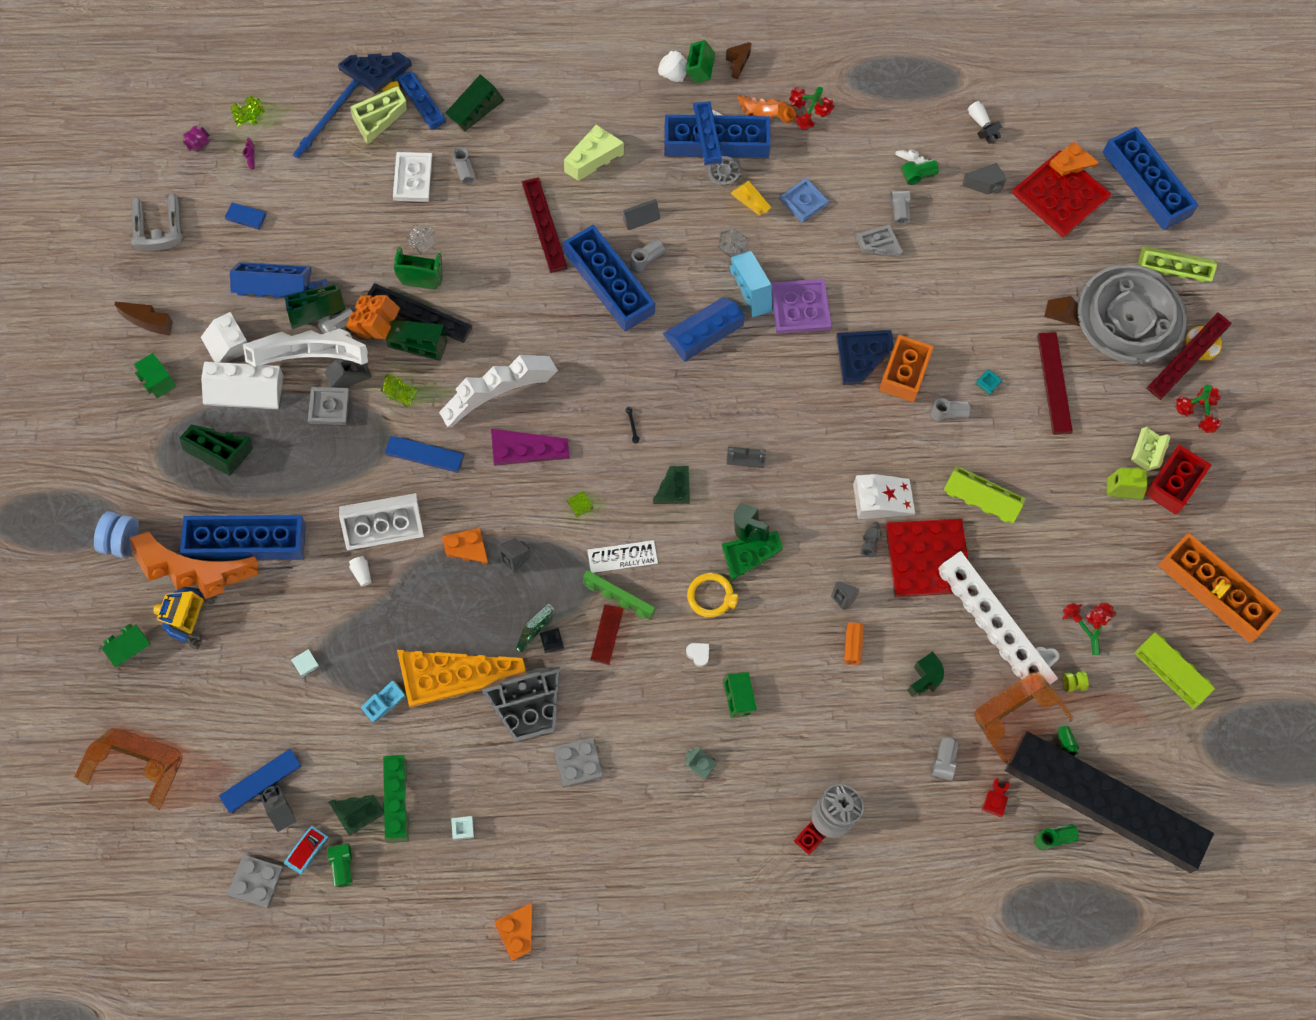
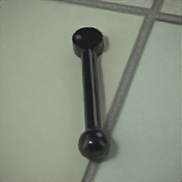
[626,407,639,444]

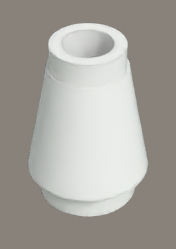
[968,101,991,128]
[349,556,372,587]

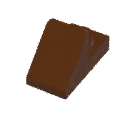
[726,42,752,79]

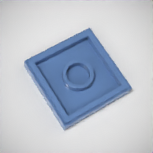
[779,178,829,223]

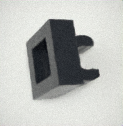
[977,121,1002,144]
[539,628,564,653]

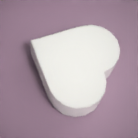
[686,643,709,667]
[1036,647,1059,667]

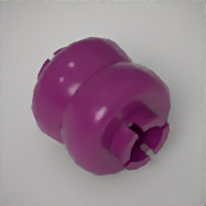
[183,126,210,152]

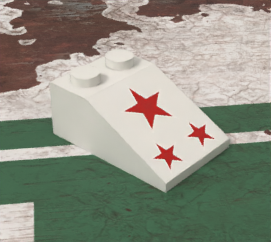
[853,474,915,519]

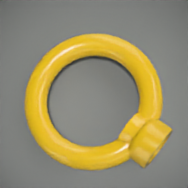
[687,573,739,618]

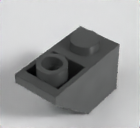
[260,784,297,832]

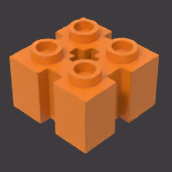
[346,295,400,339]

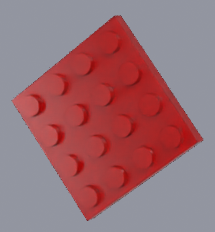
[1012,150,1112,238]
[886,519,973,597]

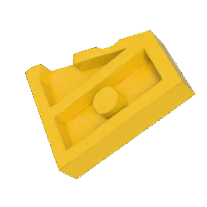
[731,180,771,216]

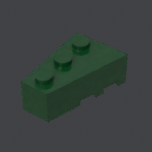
[445,74,505,132]
[284,283,346,329]
[386,320,447,361]
[179,424,253,476]

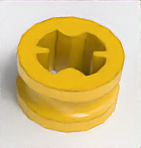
[1211,579,1231,599]

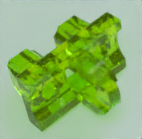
[230,95,265,126]
[380,374,417,407]

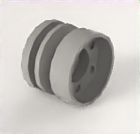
[811,784,864,838]

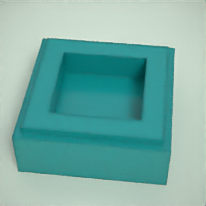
[976,369,1003,395]

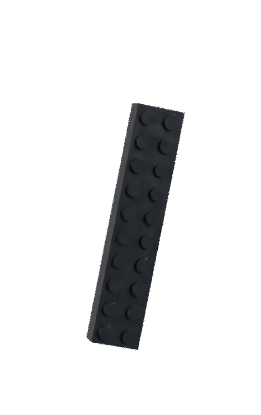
[1005,731,1214,873]

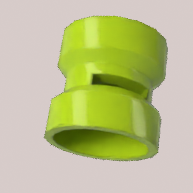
[1063,671,1089,693]

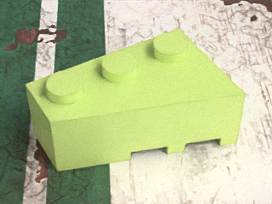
[350,86,407,145]
[564,125,624,181]

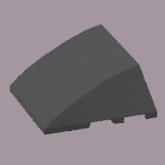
[481,667,560,741]

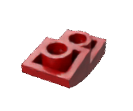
[794,821,826,855]

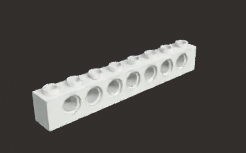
[938,551,1058,696]

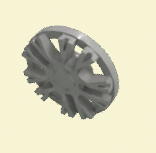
[708,156,741,187]

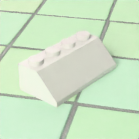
[201,362,284,409]
[339,493,424,550]

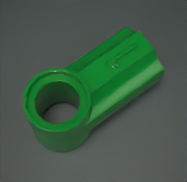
[901,159,939,185]
[1034,824,1079,850]
[327,843,353,888]

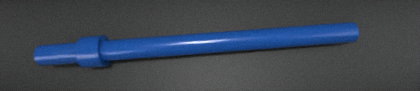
[293,80,358,159]

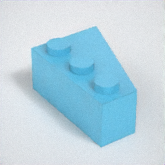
[730,251,773,318]

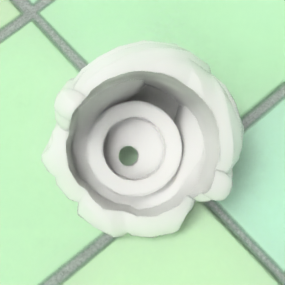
[658,51,687,82]

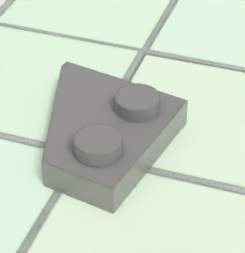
[856,224,903,257]

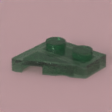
[653,466,690,504]
[516,604,554,652]
[329,795,384,836]

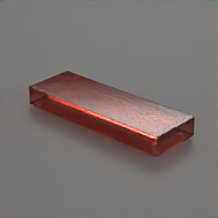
[590,604,624,665]

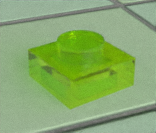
[567,491,593,518]

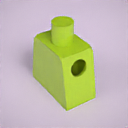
[1107,468,1147,500]

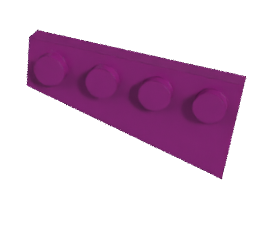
[491,429,570,466]

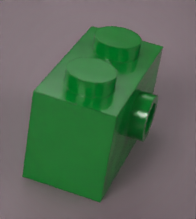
[686,40,715,84]
[134,353,176,398]
[101,623,150,668]

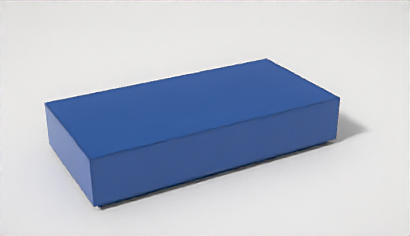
[225,202,266,230]

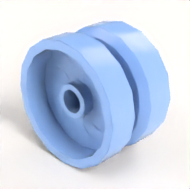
[94,511,139,559]

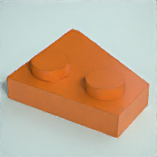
[1049,141,1099,176]
[442,528,488,565]
[494,903,532,961]

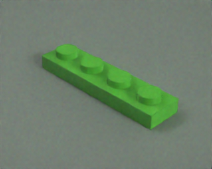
[583,570,655,620]

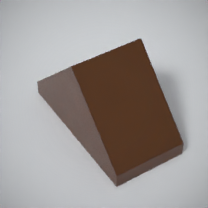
[1044,296,1080,326]

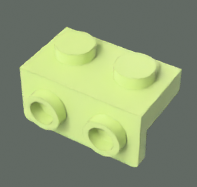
[1131,427,1170,471]

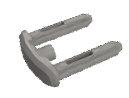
[131,193,184,251]

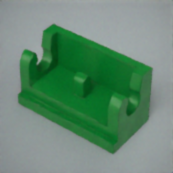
[723,672,757,718]

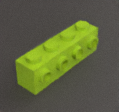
[1138,245,1217,282]
[944,466,1026,524]
[1134,632,1215,709]

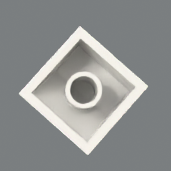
[201,312,247,363]

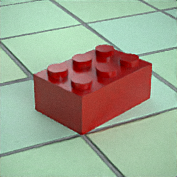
[1145,444,1212,515]

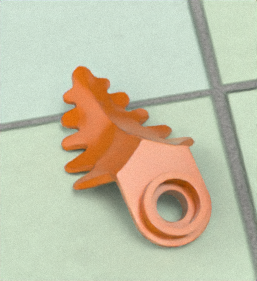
[738,95,796,124]

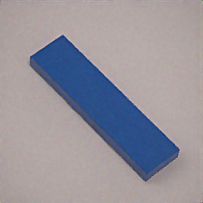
[397,70,446,130]
[693,101,722,165]
[385,436,464,473]
[219,749,302,814]

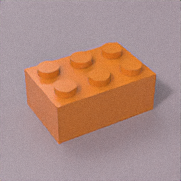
[879,334,934,403]

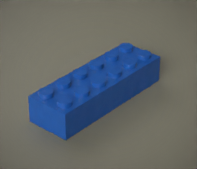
[664,114,770,158]
[1103,126,1199,231]
[564,224,655,332]
[180,515,306,561]

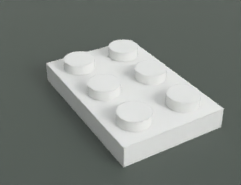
[393,152,432,202]

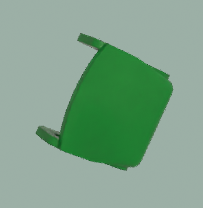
[394,247,443,290]

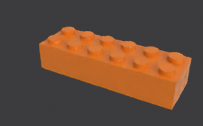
[1158,532,1282,643]

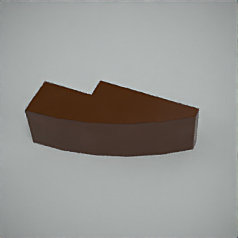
[114,301,173,335]

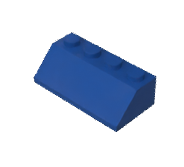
[230,262,311,298]
[663,297,745,362]

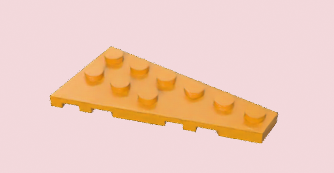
[397,650,526,708]

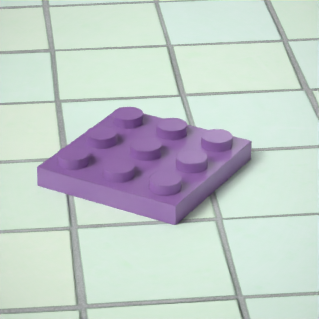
[771,279,831,334]

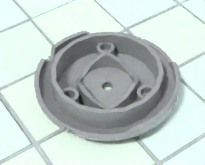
[1077,264,1187,364]

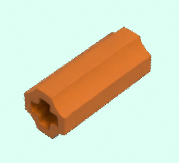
[844,622,864,665]

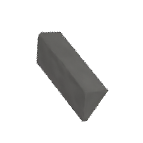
[623,199,660,230]
[831,581,859,610]

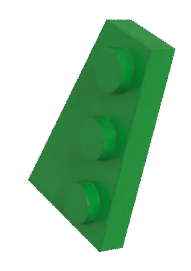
[721,531,783,581]

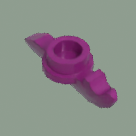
[243,138,255,170]

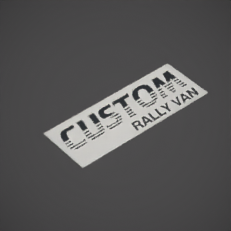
[587,540,658,573]

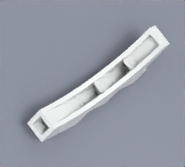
[243,328,368,367]
[439,355,558,427]

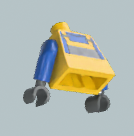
[153,587,215,649]

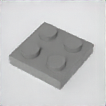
[308,387,350,425]
[553,737,603,788]
[227,855,284,909]

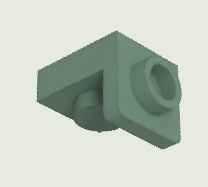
[685,746,717,780]

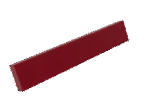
[522,177,567,273]
[1146,312,1232,400]
[1037,332,1073,435]

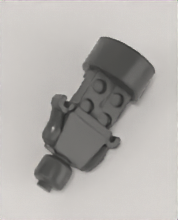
[861,522,882,557]

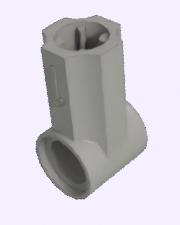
[453,147,476,185]
[890,190,910,225]
[631,240,665,272]
[318,308,353,334]
[930,398,970,421]
[931,738,959,781]

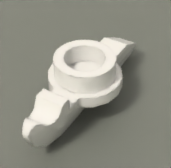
[895,149,928,164]

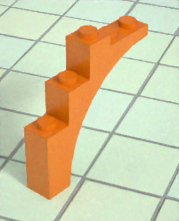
[130,532,259,599]

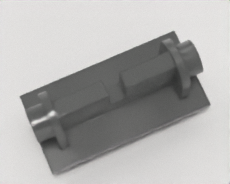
[727,446,766,468]

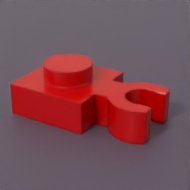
[982,778,1009,817]

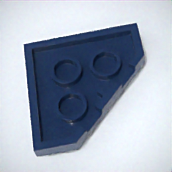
[338,52,412,94]
[836,330,894,385]

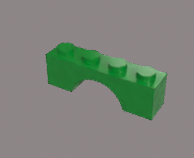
[383,755,409,843]

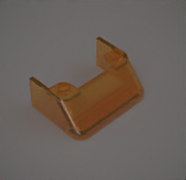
[974,673,1074,764]
[74,728,182,810]

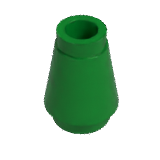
[1058,726,1079,756]

